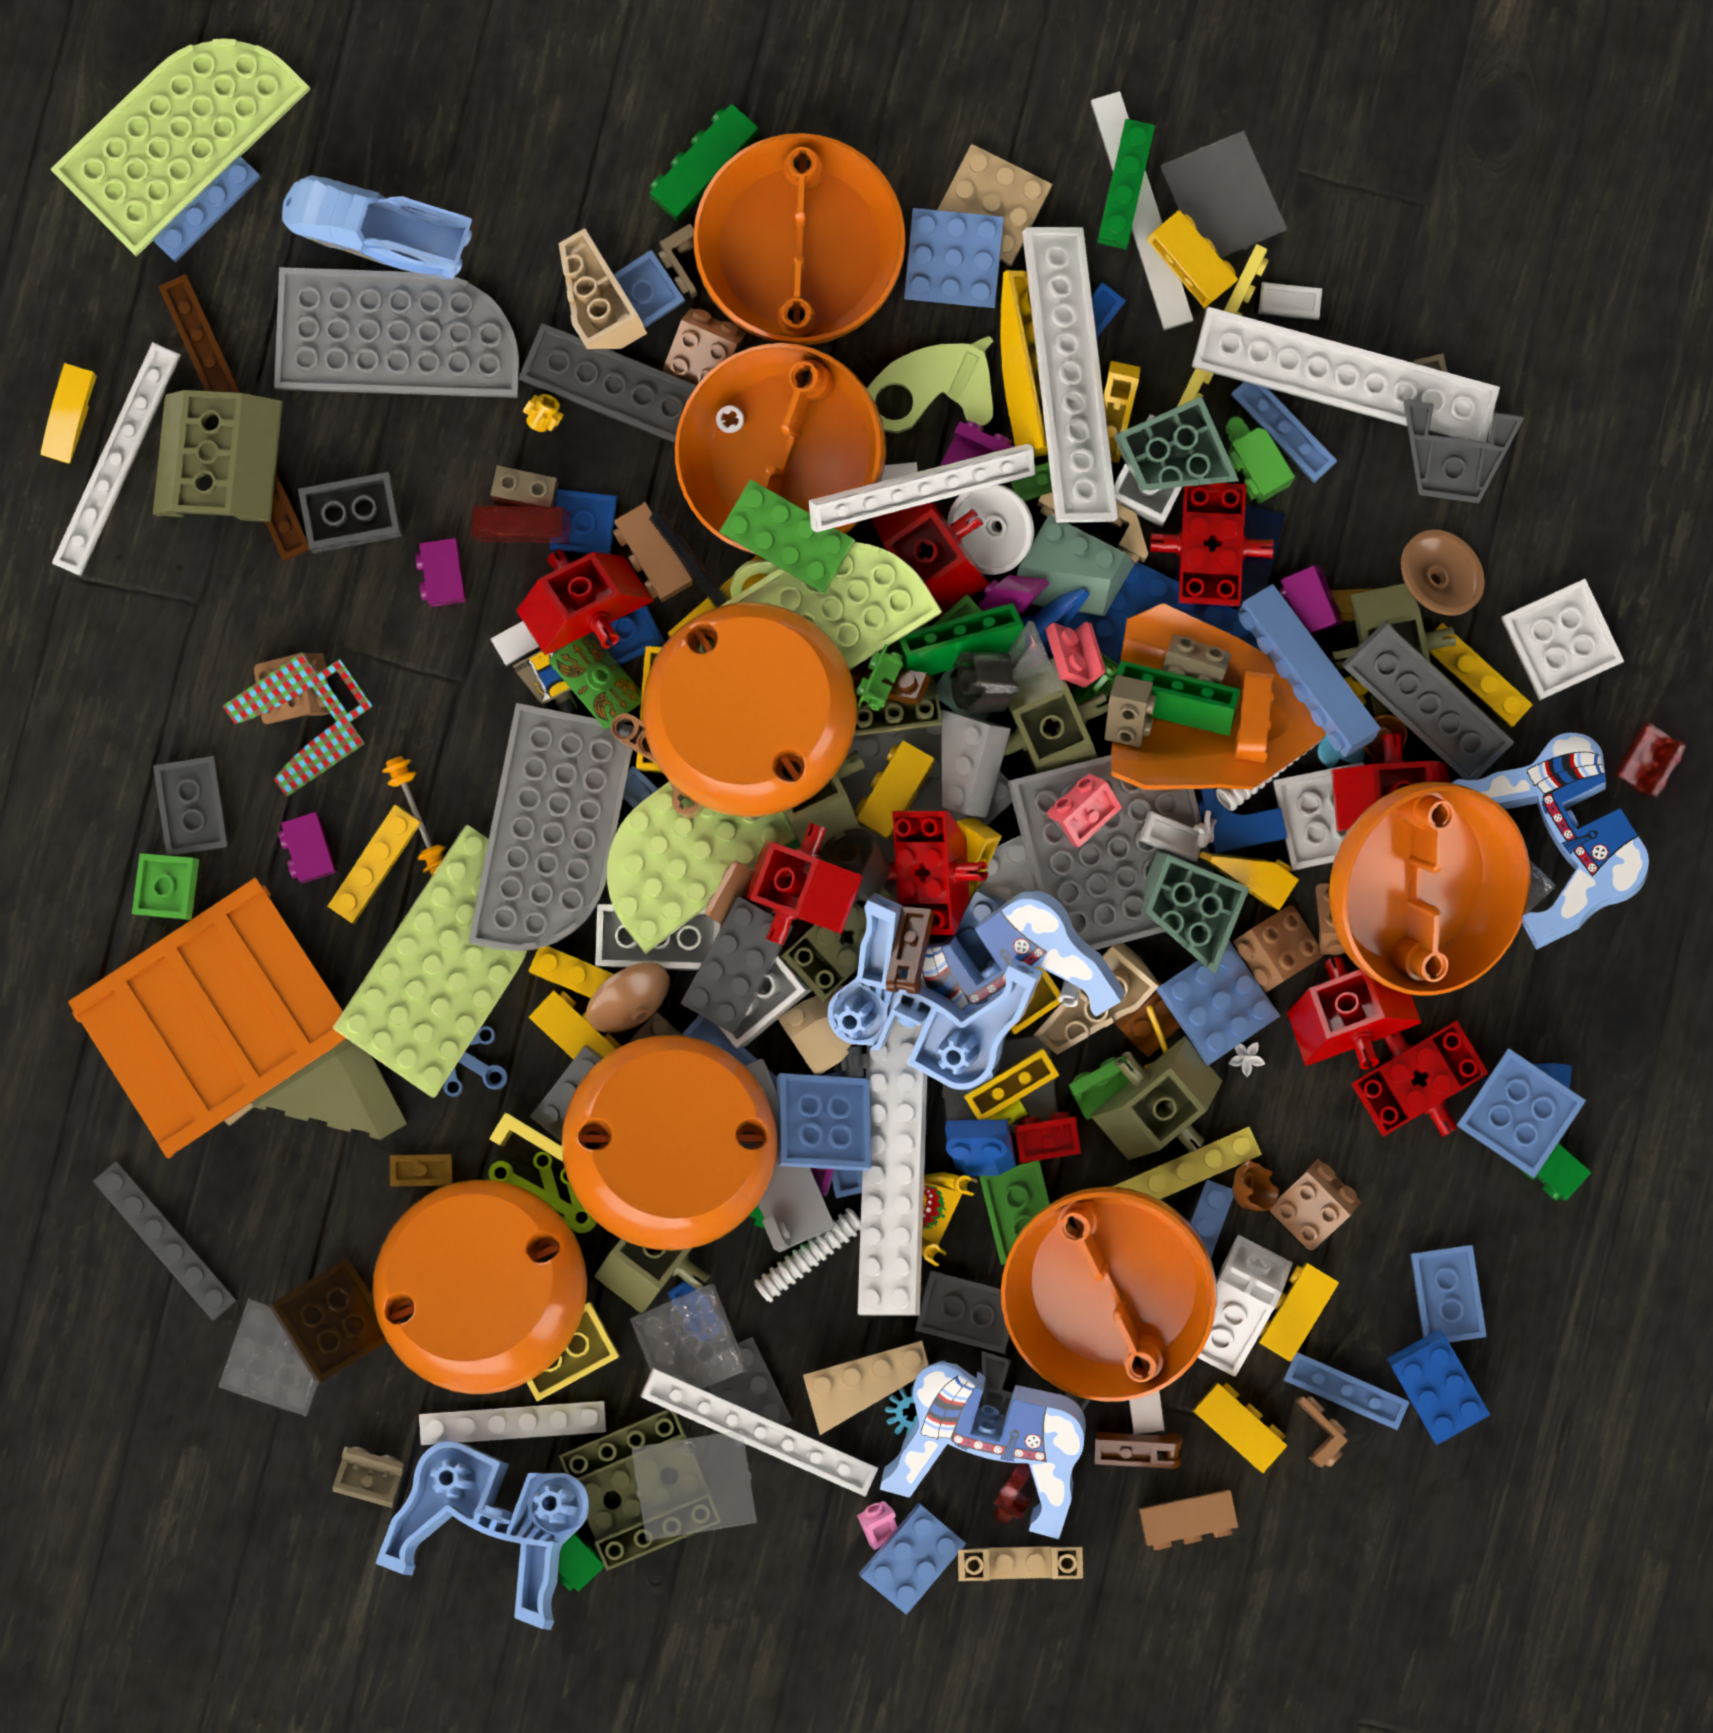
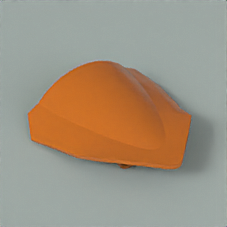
[1111,603,1326,790]

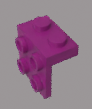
[940,421,1014,466]

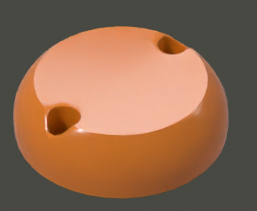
[693,133,905,346]
[675,343,886,554]
[642,602,857,817]
[1329,782,1531,995]
[562,1035,777,1251]
[373,1179,587,1394]
[1001,1187,1217,1402]

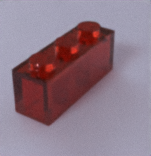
[472,506,570,543]

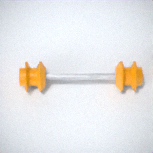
[382,756,447,876]

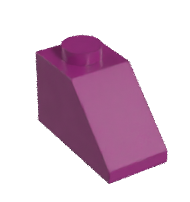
[978,575,1050,616]

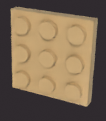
[938,144,1053,267]

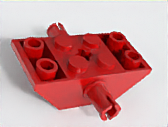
[1150,483,1274,606]
[871,502,990,619]
[517,550,653,656]
[1331,733,1450,831]
[873,810,988,935]
[744,822,863,946]
[1287,956,1421,1069]
[1351,1021,1489,1137]

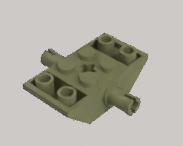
[1332,583,1456,715]
[997,658,1109,773]
[751,750,865,850]
[781,872,898,1001]
[1090,1036,1223,1160]
[594,1239,710,1314]

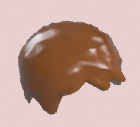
[1363,714,1408,763]
[1232,1160,1279,1211]

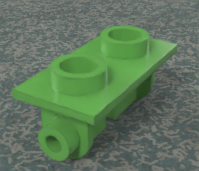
[856,644,903,711]
[1071,653,1119,708]

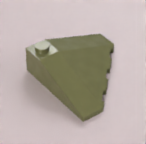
[251,1039,407,1140]

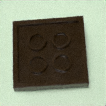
[269,1258,387,1385]

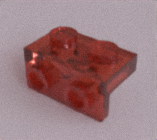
[1615,722,1686,797]

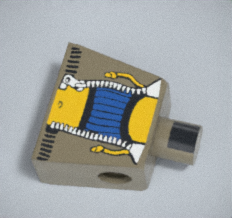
[513,645,579,714]

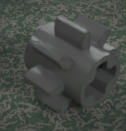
[833,1046,869,1078]

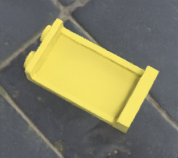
[489,1112,563,1162]

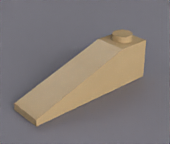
[558,228,647,349]
[1034,943,1159,1054]
[777,983,852,1076]

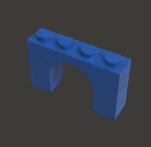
[1194,788,1288,854]

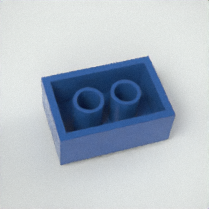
[1387,1328,1490,1445]

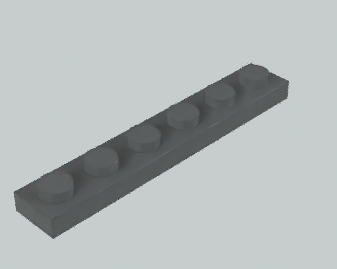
[93,1161,237,1321]

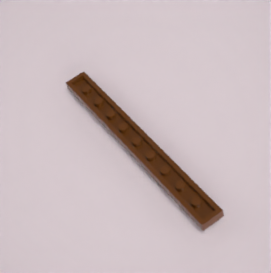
[158,274,310,562]

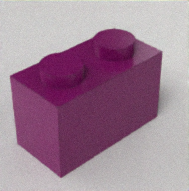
[415,538,466,607]
[1280,566,1344,636]
[278,812,337,884]

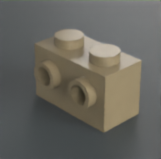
[1105,675,1156,748]

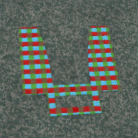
[222,652,373,797]

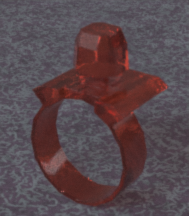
[994,1463,1031,1523]

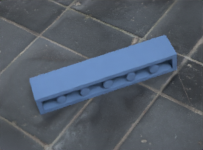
[1238,584,1381,758]

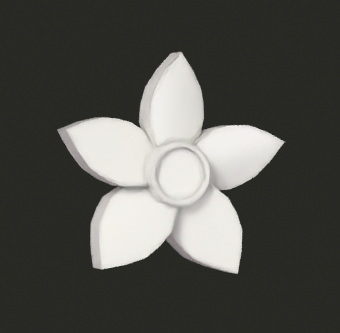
[1194,810,1217,848]
[1228,1042,1265,1077]

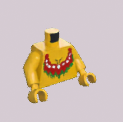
[922,1172,977,1266]

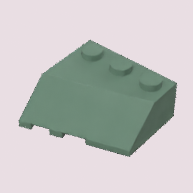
[1113,396,1239,491]
[1017,514,1135,616]
[1143,852,1249,974]

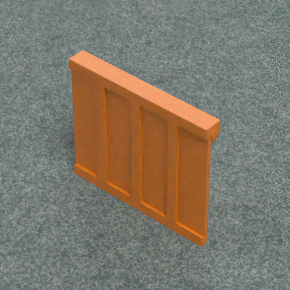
[68,877,347,1159]

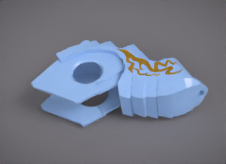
[282,175,472,279]

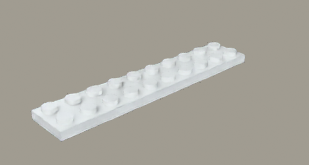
[1022,227,1118,523]
[1192,307,1500,441]
[858,1016,927,1315]

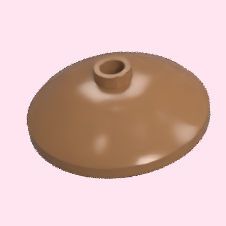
[1401,530,1485,616]
[586,962,670,1033]

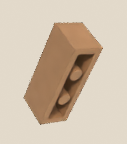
[612,502,693,603]
[1138,1489,1238,1550]

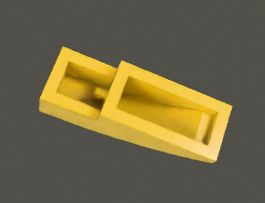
[41,363,97,464]

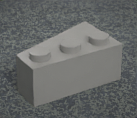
[942,710,1011,818]

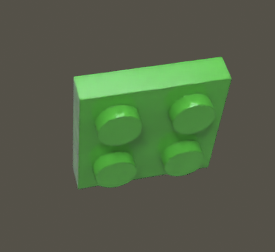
[132,853,199,920]

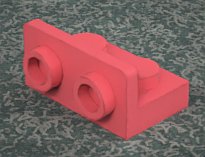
[1045,622,1106,688]
[1046,774,1122,848]

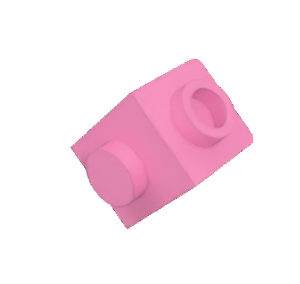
[857,1501,897,1550]

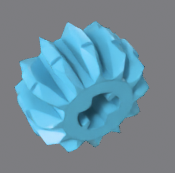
[885,1386,918,1436]

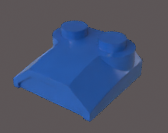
[945,1119,1016,1176]

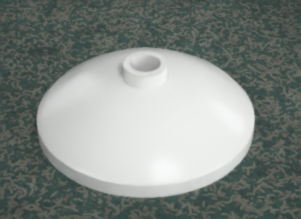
[948,484,1034,575]

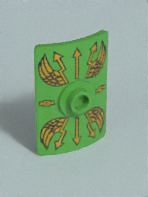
[549,632,642,729]

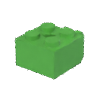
[1225,416,1295,504]

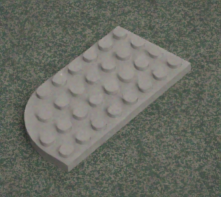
[274,267,519,398]
[468,703,634,951]

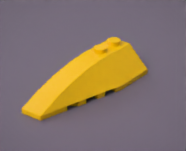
[1000,270,1048,457]

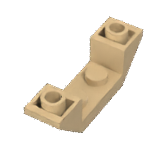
[1037,492,1148,563]
[958,1546,1083,1581]

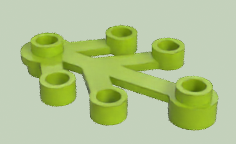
[489,1152,597,1233]

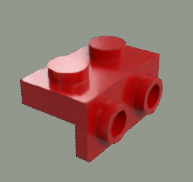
[1014,1112,1081,1164]

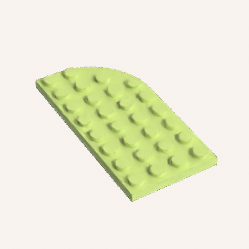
[51,39,310,257]
[699,542,943,670]
[607,781,796,954]
[332,825,527,1098]

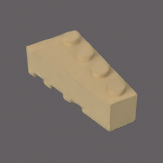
[803,1340,929,1435]

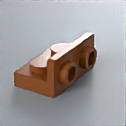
[1114,981,1181,1057]

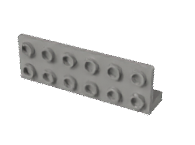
[740,1059,835,1252]

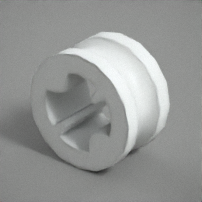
[716,405,745,433]

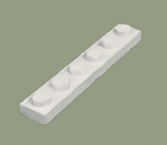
[419,1401,606,1445]

